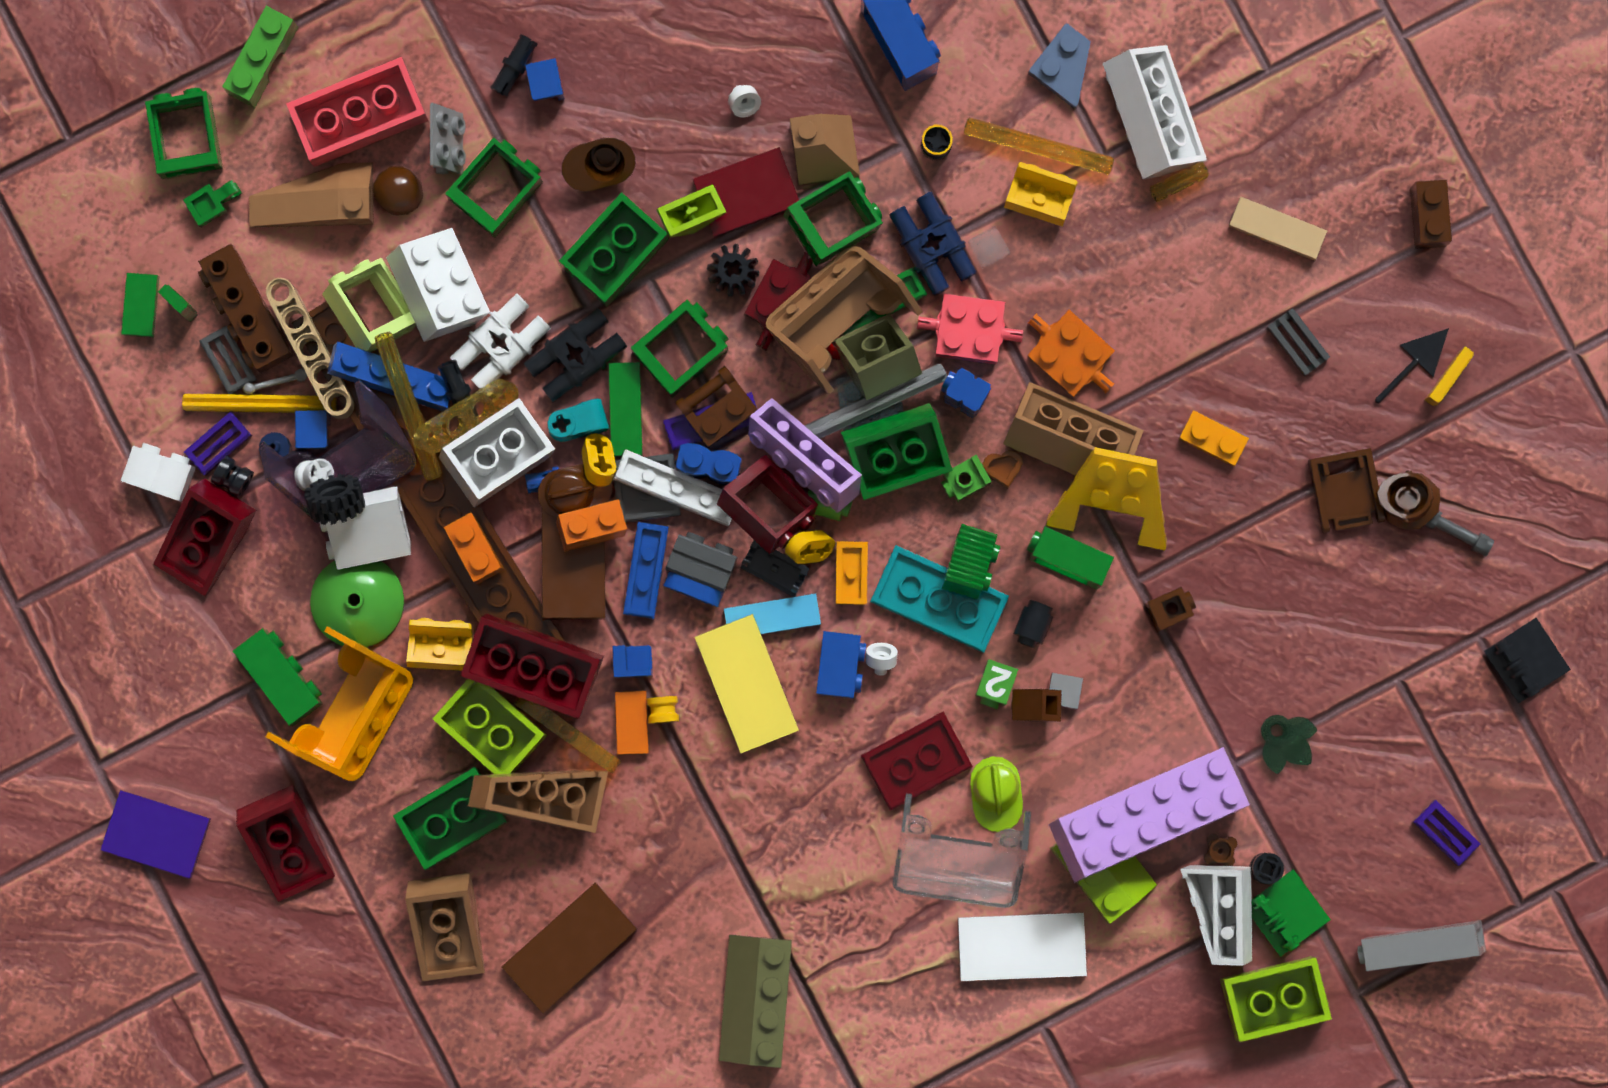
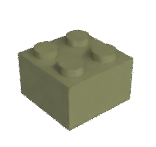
[834,313,923,400]

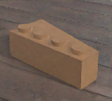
[468,769,608,833]

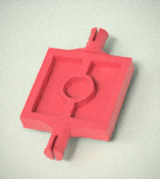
[917,294,1023,365]

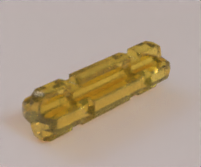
[1150,162,1209,202]

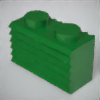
[942,524,1000,599]

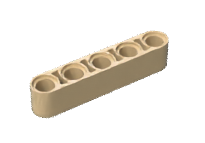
[266,278,355,419]

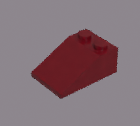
[153,478,257,596]
[236,784,335,902]

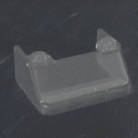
[893,793,1031,908]

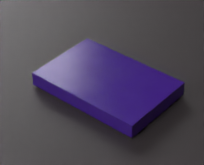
[101,790,211,879]

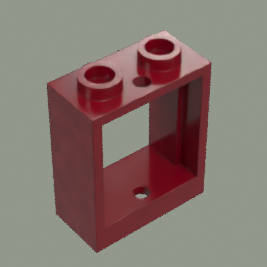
[717,455,819,554]

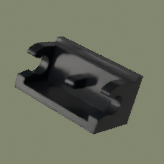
[740,540,810,597]

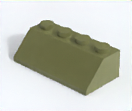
[719,934,792,1068]

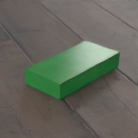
[121,273,159,338]
[158,284,198,322]

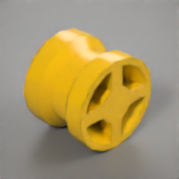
[647,696,679,724]

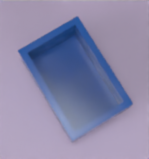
[861,0,941,91]

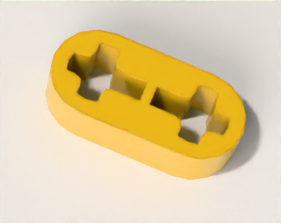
[581,433,616,487]
[785,530,835,564]

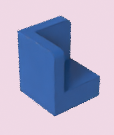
[525,58,565,101]
[295,410,331,451]
[612,645,653,679]

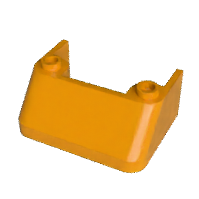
[265,626,413,781]

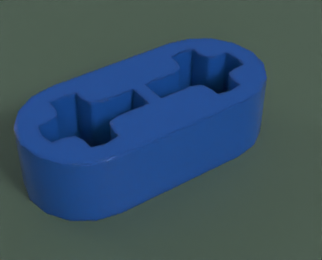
[663,571,724,607]

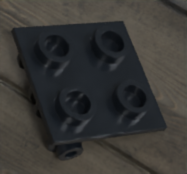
[1484,618,1571,704]

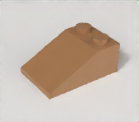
[405,873,485,981]

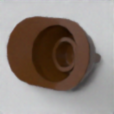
[562,138,635,191]
[538,464,612,518]

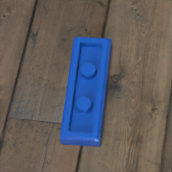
[623,522,669,619]

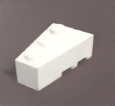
[1180,865,1252,966]

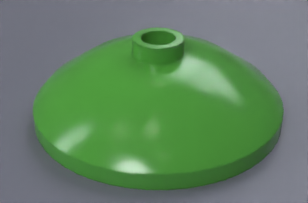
[310,561,404,647]

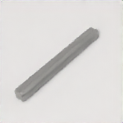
[804,364,947,439]

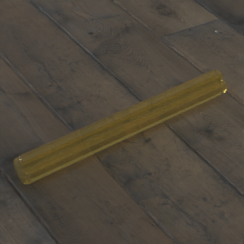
[964,118,1114,174]
[375,332,442,481]

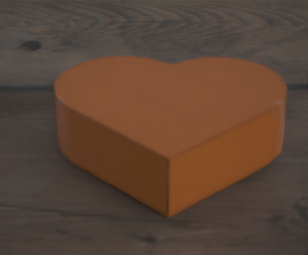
[982,450,1023,489]

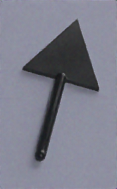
[1375,328,1449,403]

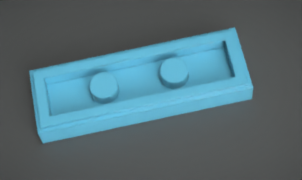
[724,594,821,635]

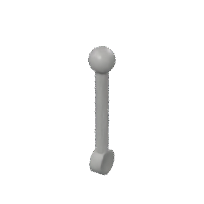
[243,369,307,395]

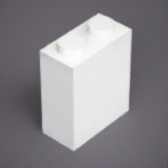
[320,486,411,570]

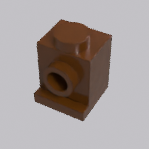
[1145,587,1196,632]

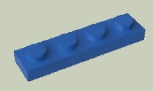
[327,341,449,412]

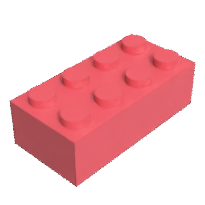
[286,57,429,167]

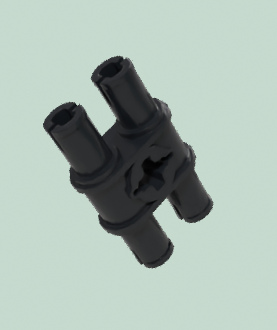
[524,308,627,402]

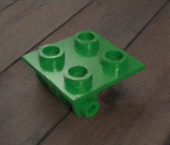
[1252,869,1331,957]

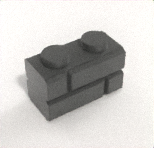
[665,532,738,593]

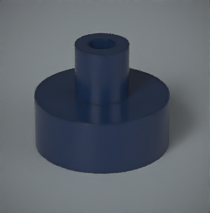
[259,432,292,464]

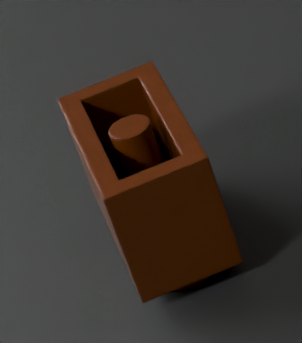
[1410,180,1452,249]

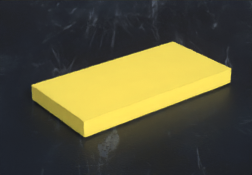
[695,614,799,753]

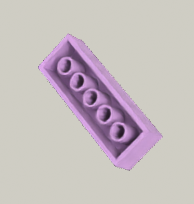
[1049,747,1250,883]

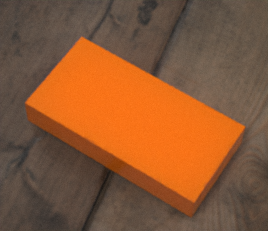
[615,691,649,755]

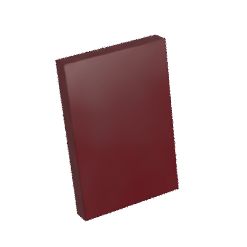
[692,147,799,238]
[861,712,973,811]

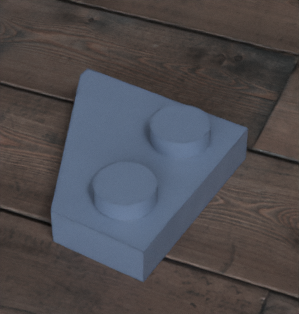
[1028,23,1091,109]

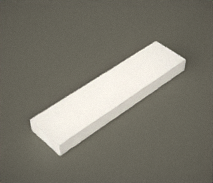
[613,449,732,526]

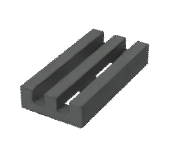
[1267,308,1330,377]
[199,326,257,394]

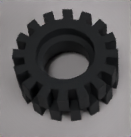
[304,474,366,525]

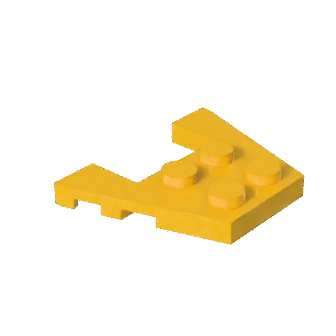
[1046,447,1167,550]

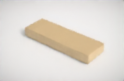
[1228,197,1327,261]

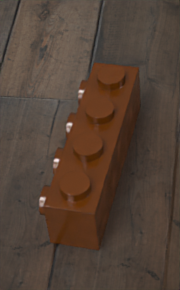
[198,244,293,373]

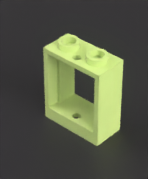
[322,258,416,352]

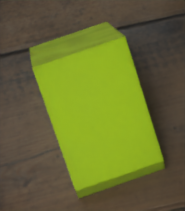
[657,185,726,238]

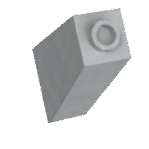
[1358,920,1486,971]

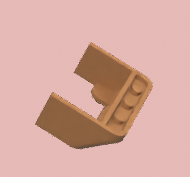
[766,246,923,394]

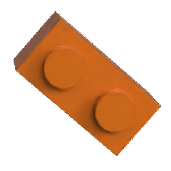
[556,499,627,552]
[444,512,504,585]

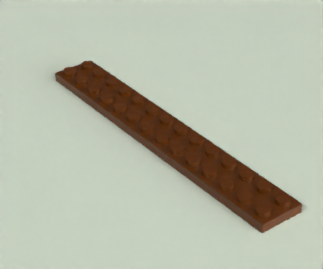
[292,291,564,641]

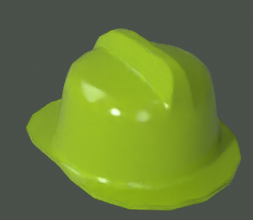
[970,756,1023,832]

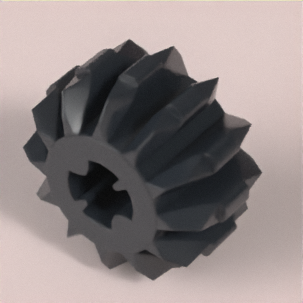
[707,244,760,297]

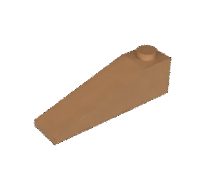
[249,162,374,228]

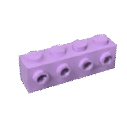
[748,398,862,513]

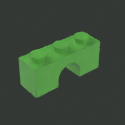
[222,6,298,108]

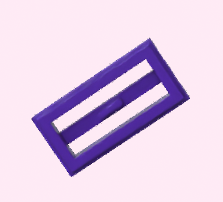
[184,411,252,476]
[1413,800,1481,866]

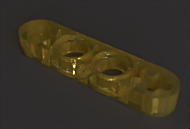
[413,379,519,454]
[513,697,622,774]

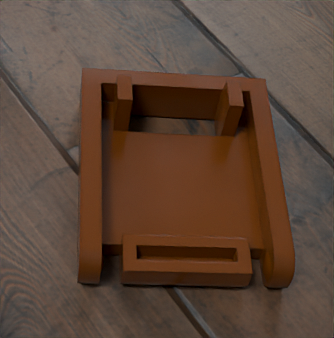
[1308,448,1385,533]

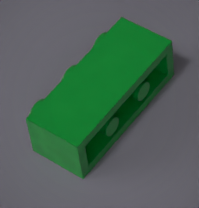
[233,628,323,726]

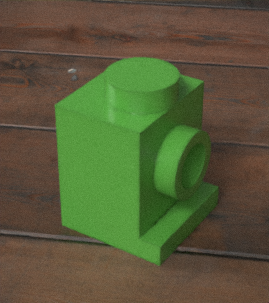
[941,454,992,502]

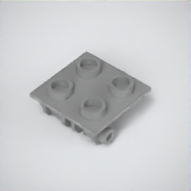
[430,103,466,175]

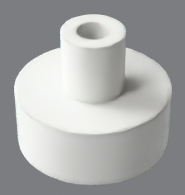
[728,85,761,118]
[866,643,898,676]

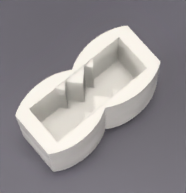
[121,443,196,502]

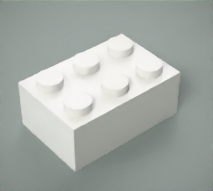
[386,228,490,342]
[439,398,555,508]

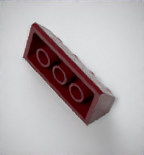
[460,613,604,719]

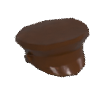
[1377,470,1440,530]

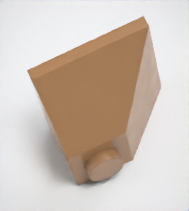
[790,114,860,185]

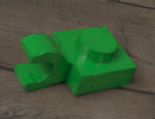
[183,180,242,227]

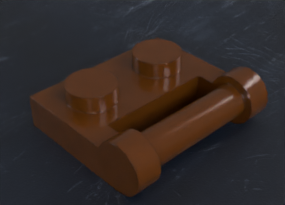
[675,366,758,448]

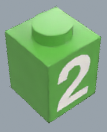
[975,659,1018,709]

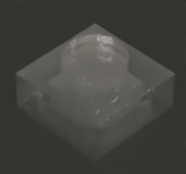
[968,226,1010,269]

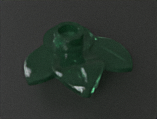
[1261,715,1317,774]

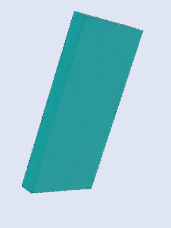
[870,545,1009,653]

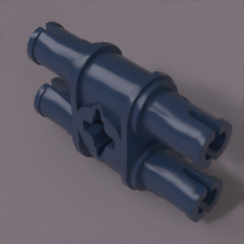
[889,191,977,296]

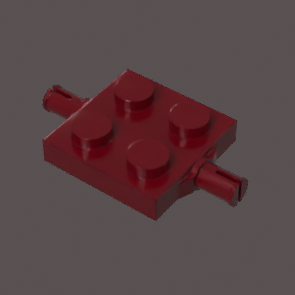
[744,252,813,351]

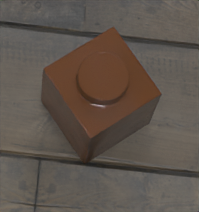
[1011,689,1062,722]

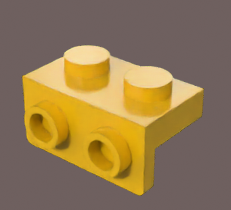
[1004,162,1078,227]
[406,618,473,671]

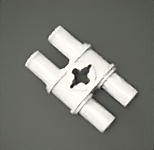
[450,293,551,393]

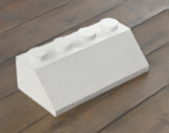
[1102,45,1207,179]

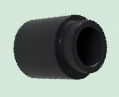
[1013,600,1053,648]

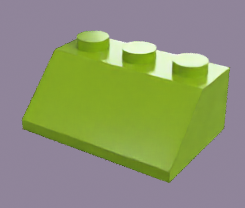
[1050,843,1157,924]

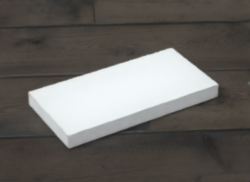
[958,913,1087,981]

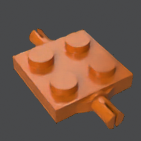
[1027,309,1115,397]

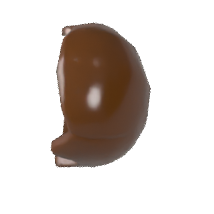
[373,166,423,216]

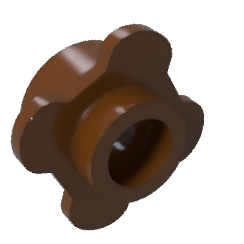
[1204,834,1237,866]

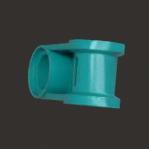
[548,398,610,442]

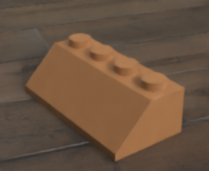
[1003,382,1144,476]

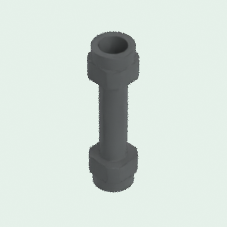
[1425,511,1494,557]

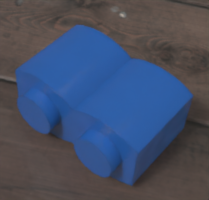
[676,443,742,485]

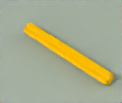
[182,394,337,413]

